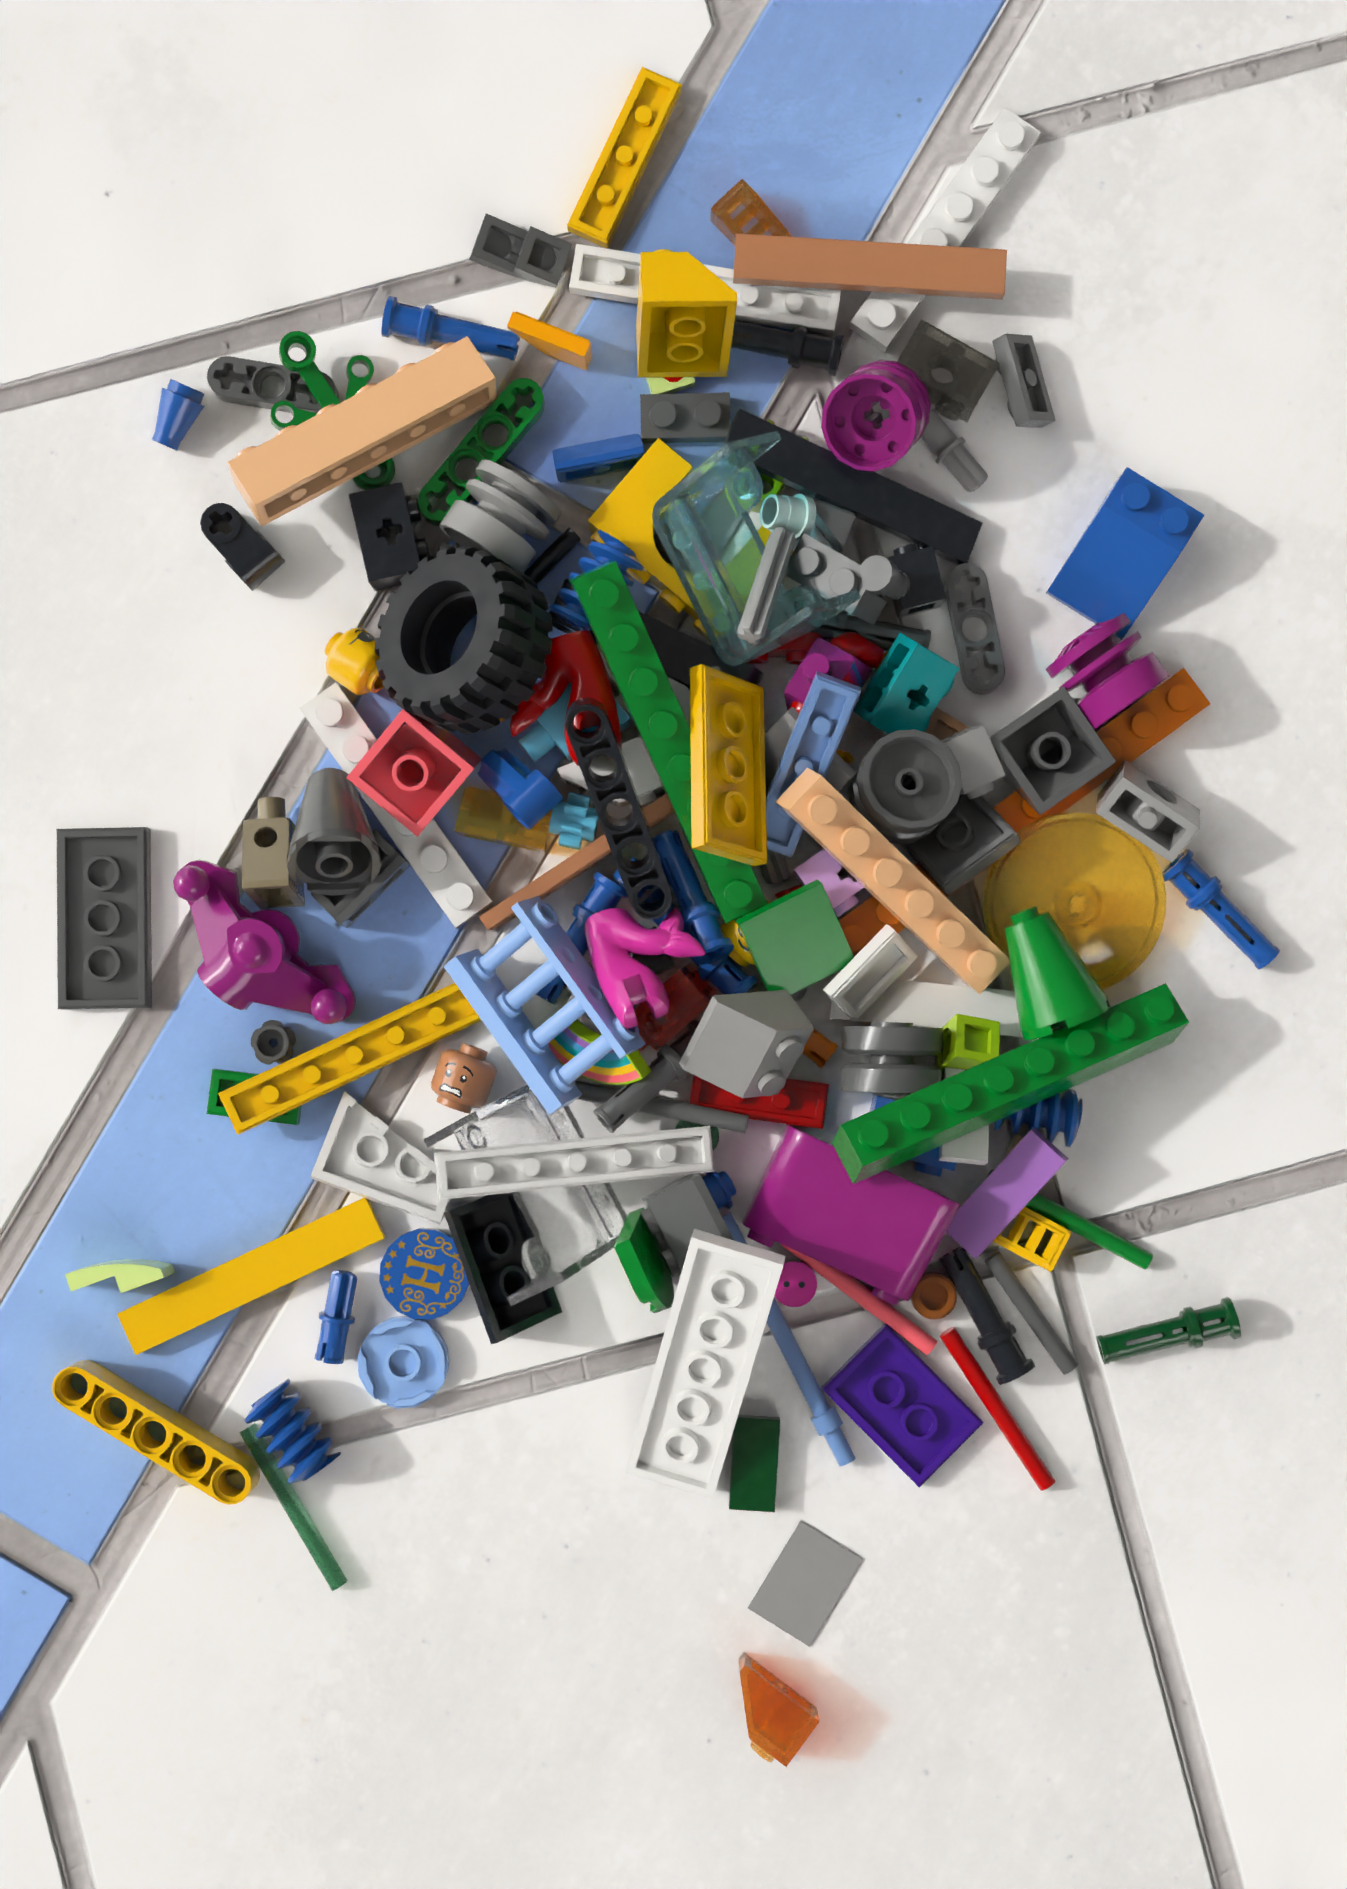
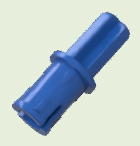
[314,1270,358,1364]

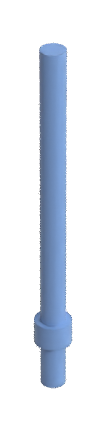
[722,1212,856,1467]

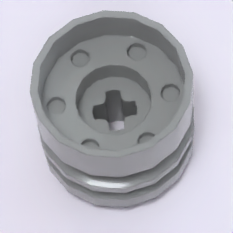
[440,460,561,573]

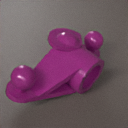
[173,859,356,1024]

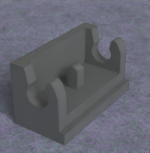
[311,829,411,928]

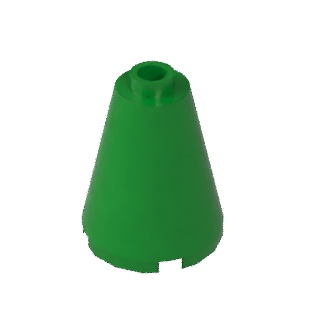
[1005,906,1111,1040]

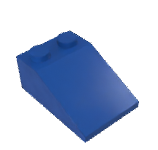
[1046,467,1204,640]

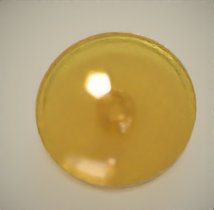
[983,812,1166,990]

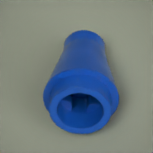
[152,379,205,451]

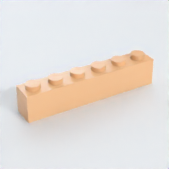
[228,336,497,527]
[776,768,1010,994]

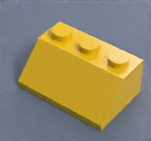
[636,249,737,378]

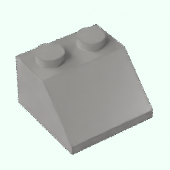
[679,990,814,1098]

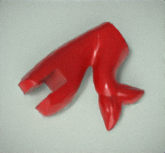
[510,630,622,766]

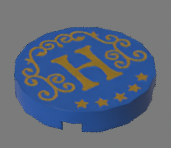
[379,1228,470,1320]

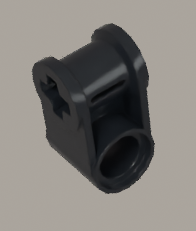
[200,503,286,591]

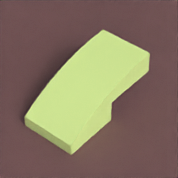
[65,1259,175,1293]

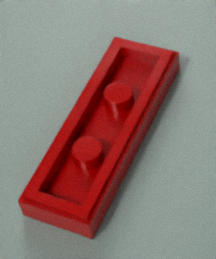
[689,1075,829,1129]

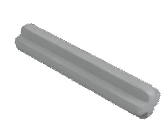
[737,527,796,644]

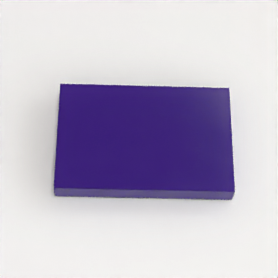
[821,1324,984,1488]

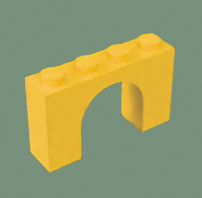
[588,438,793,645]

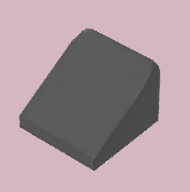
[814,499,856,554]

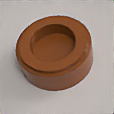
[910,1272,957,1319]

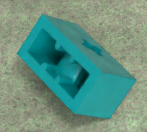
[853,633,960,734]

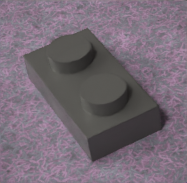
[992,333,1056,428]
[640,392,731,444]

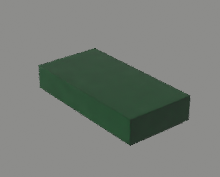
[729,1415,780,1512]

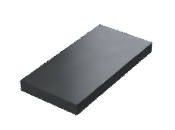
[56,827,152,1010]

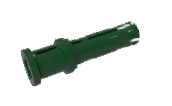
[1096,1297,1241,1365]

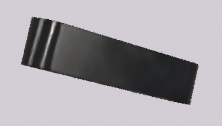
[549,579,764,690]
[566,697,672,920]

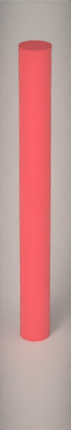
[781,1244,937,1355]

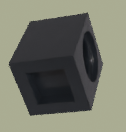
[888,543,946,618]

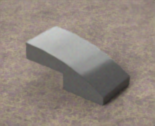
[469,213,572,288]

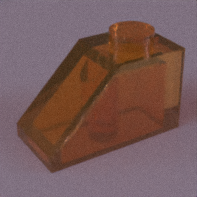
[738,1652,820,1767]

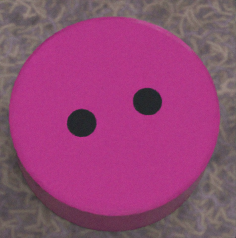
[774,1260,817,1307]

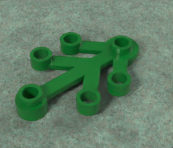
[270,331,395,490]

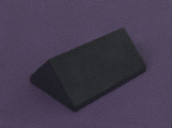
[444,1192,562,1344]

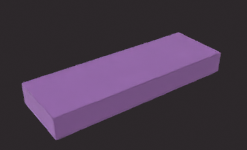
[946,1127,1069,1259]

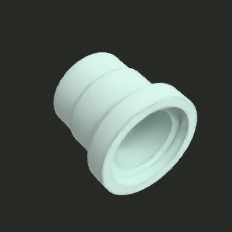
[760,494,816,541]

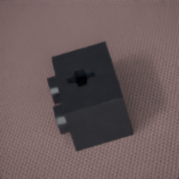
[348,482,430,591]

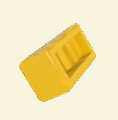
[993,1207,1072,1272]

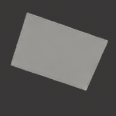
[748,1521,863,1647]

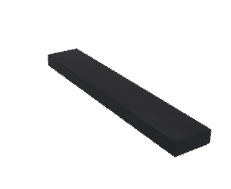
[720,409,983,565]

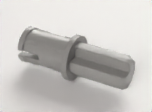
[921,409,988,492]

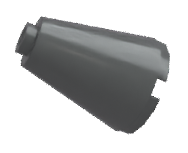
[287,768,381,896]

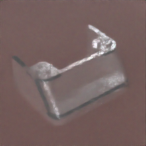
[423,1084,627,1306]

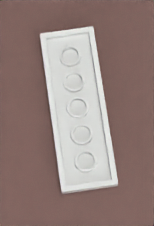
[625,1229,786,1499]

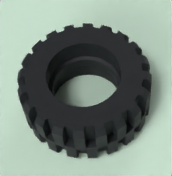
[375,546,553,734]

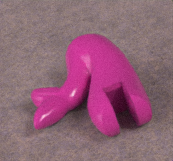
[584,908,706,1029]

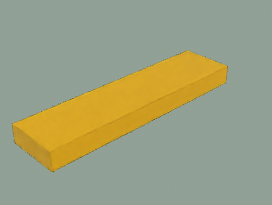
[567,67,682,249]

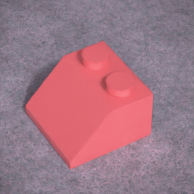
[346,709,482,837]

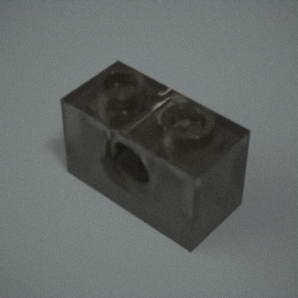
[897,319,1000,423]

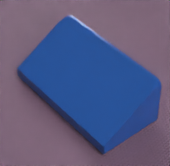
[552,434,645,483]

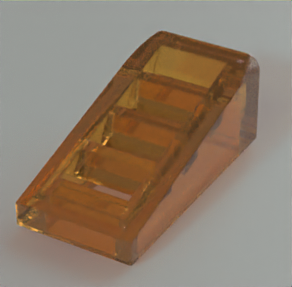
[710,179,792,246]

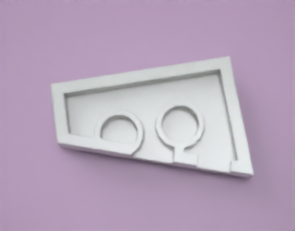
[311,1091,450,1225]

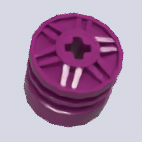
[821,360,931,471]
[1045,613,1170,730]

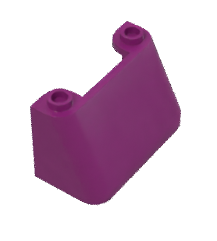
[742,1124,960,1306]

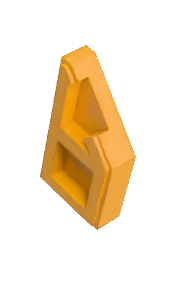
[507,311,592,371]

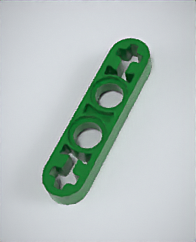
[418,378,545,526]

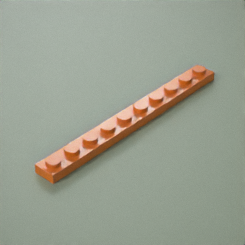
[839,668,1211,957]

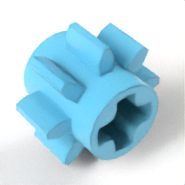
[549,792,599,850]

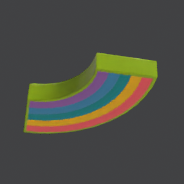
[549,1019,651,1085]

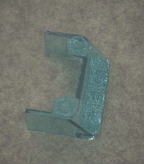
[652,431,861,666]

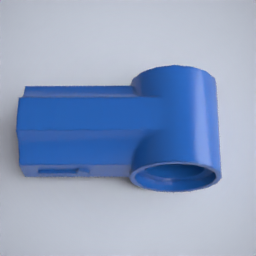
[477,748,563,830]

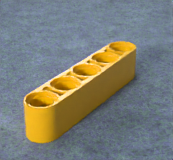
[52,1360,260,1505]

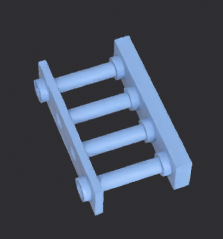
[443,896,646,1115]

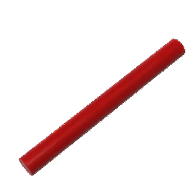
[939,1327,1055,1491]

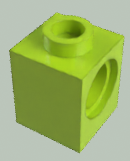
[935,1014,1000,1073]

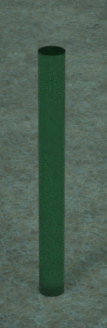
[239,1423,348,1591]

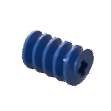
[549,530,644,631]
[993,1089,1083,1147]
[245,1378,341,1485]

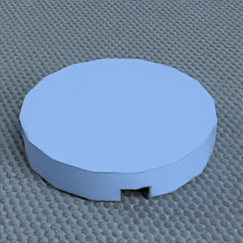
[357,1316,450,1409]

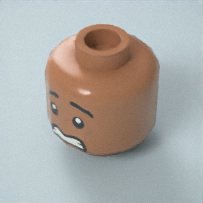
[430,1043,497,1114]

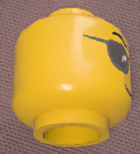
[325,628,384,695]

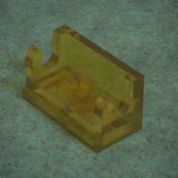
[454,786,553,854]

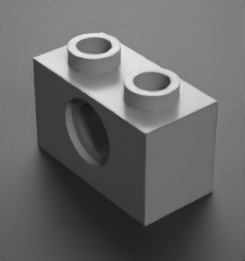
[1096,760,1200,863]

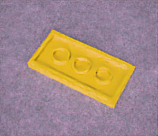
[690,664,767,866]

